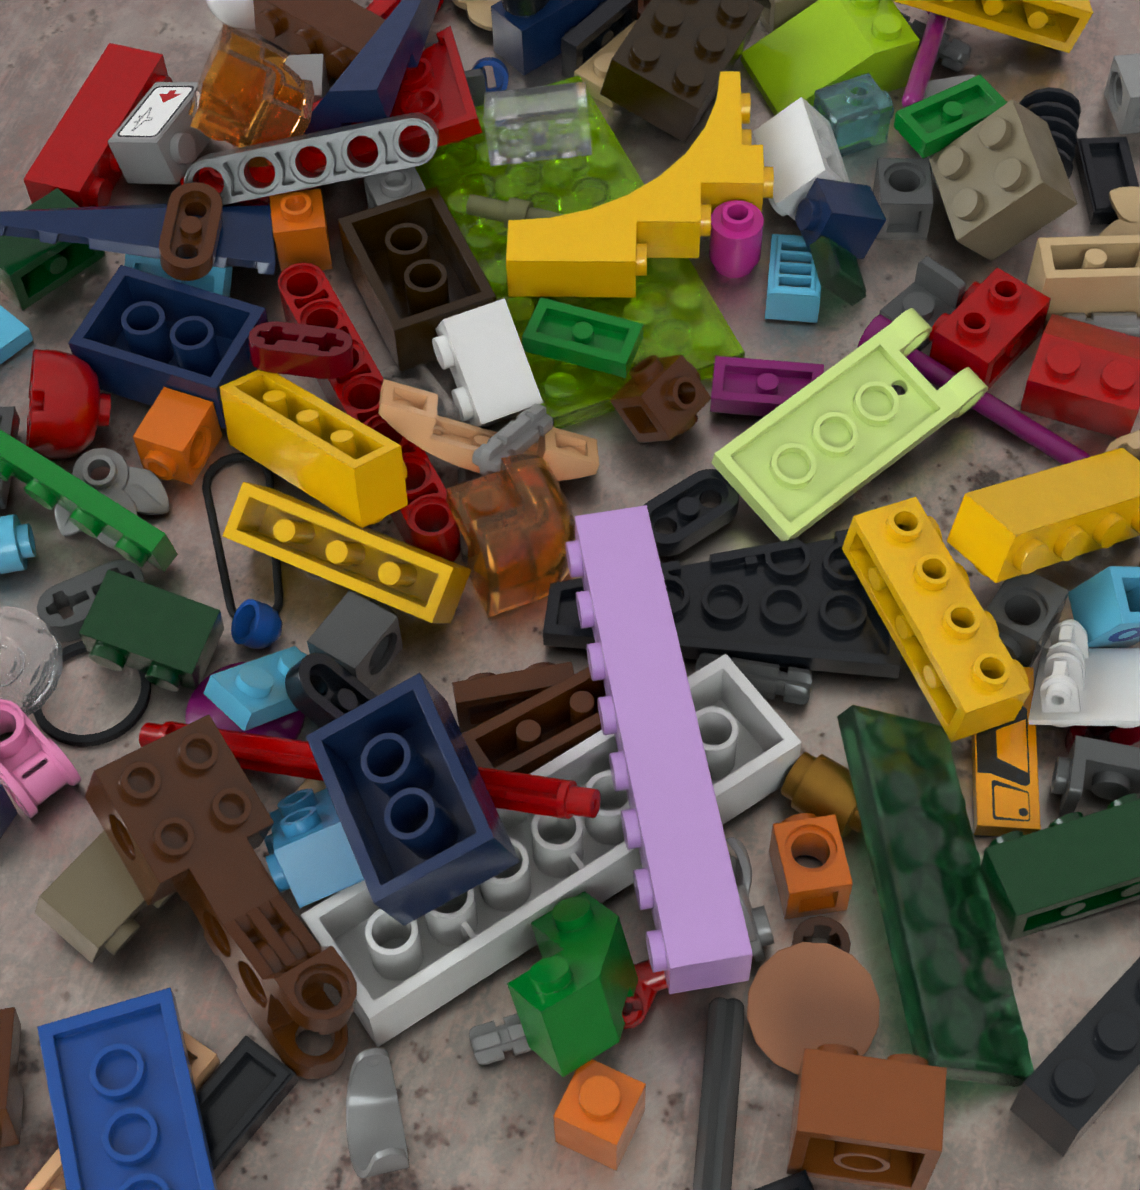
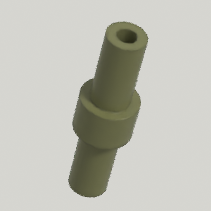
[466,194,564,229]

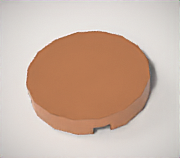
[747,942,880,1075]

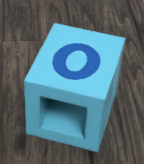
[1068,566,1140,648]

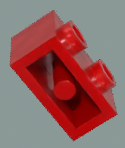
[928,267,1051,391]

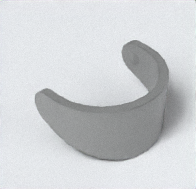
[346,1048,410,1178]

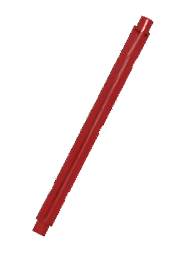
[139,721,601,819]

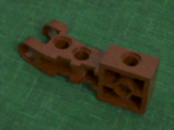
[85,714,357,1079]

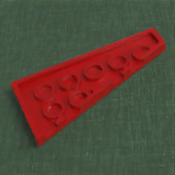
[180,25,483,204]

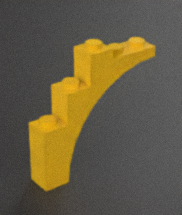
[506,71,774,298]

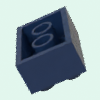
[68,265,268,429]
[306,672,520,926]

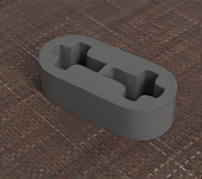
[37,560,146,642]

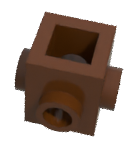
[610,355,711,443]

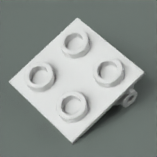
[1028,619,1140,728]

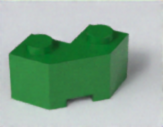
[507,891,638,1077]

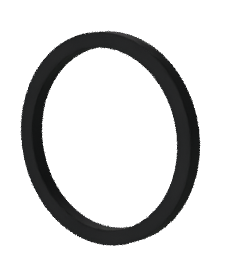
[30,641,151,747]

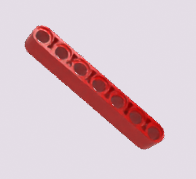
[277,263,461,562]

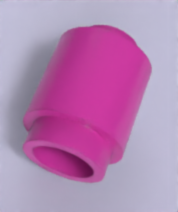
[709,200,764,278]

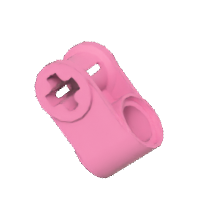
[0,699,81,818]

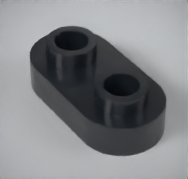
[643,469,739,556]
[285,653,377,728]

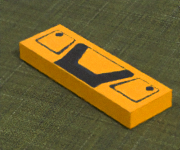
[971,667,1041,837]

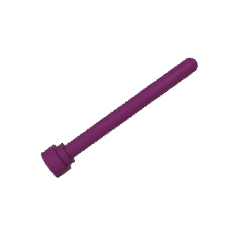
[902,11,952,108]
[858,314,1091,465]

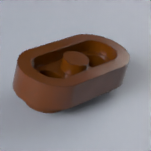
[159,182,223,281]

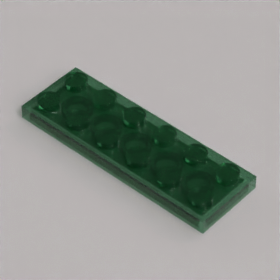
[837,705,1034,1087]

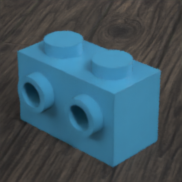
[264,788,364,908]

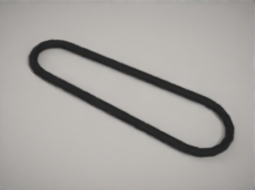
[202,453,283,618]

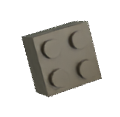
[929,99,1078,261]

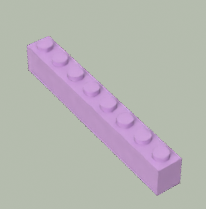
[565,505,753,994]

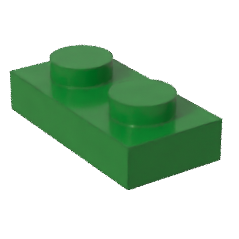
[893,75,1008,158]
[522,297,643,378]

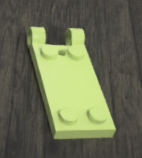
[711,308,988,541]

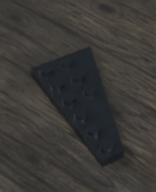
[543,529,901,678]

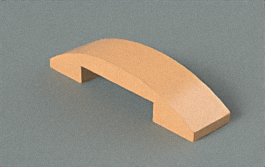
[378,379,599,482]

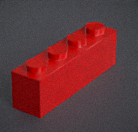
[23,43,173,207]

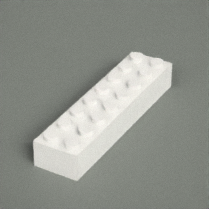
[301,654,802,1047]

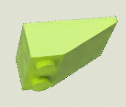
[740,0,920,116]

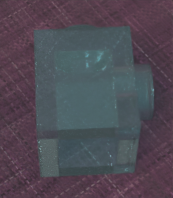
[814,73,894,157]

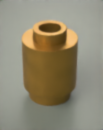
[781,752,879,838]

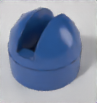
[471,57,509,100]
[231,599,283,649]

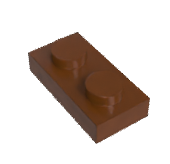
[452,661,574,733]

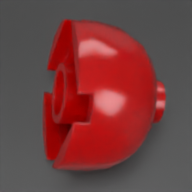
[26,349,111,460]

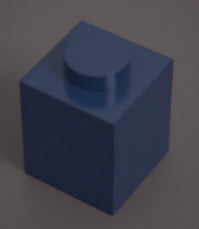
[795,178,886,259]

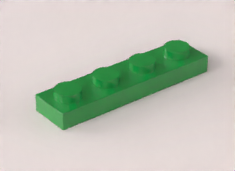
[0,429,178,572]

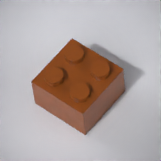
[786,1044,947,1190]

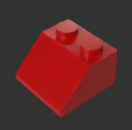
[1020,314,1140,438]

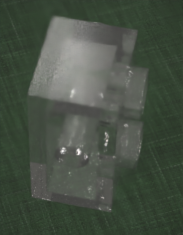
[483,81,593,166]

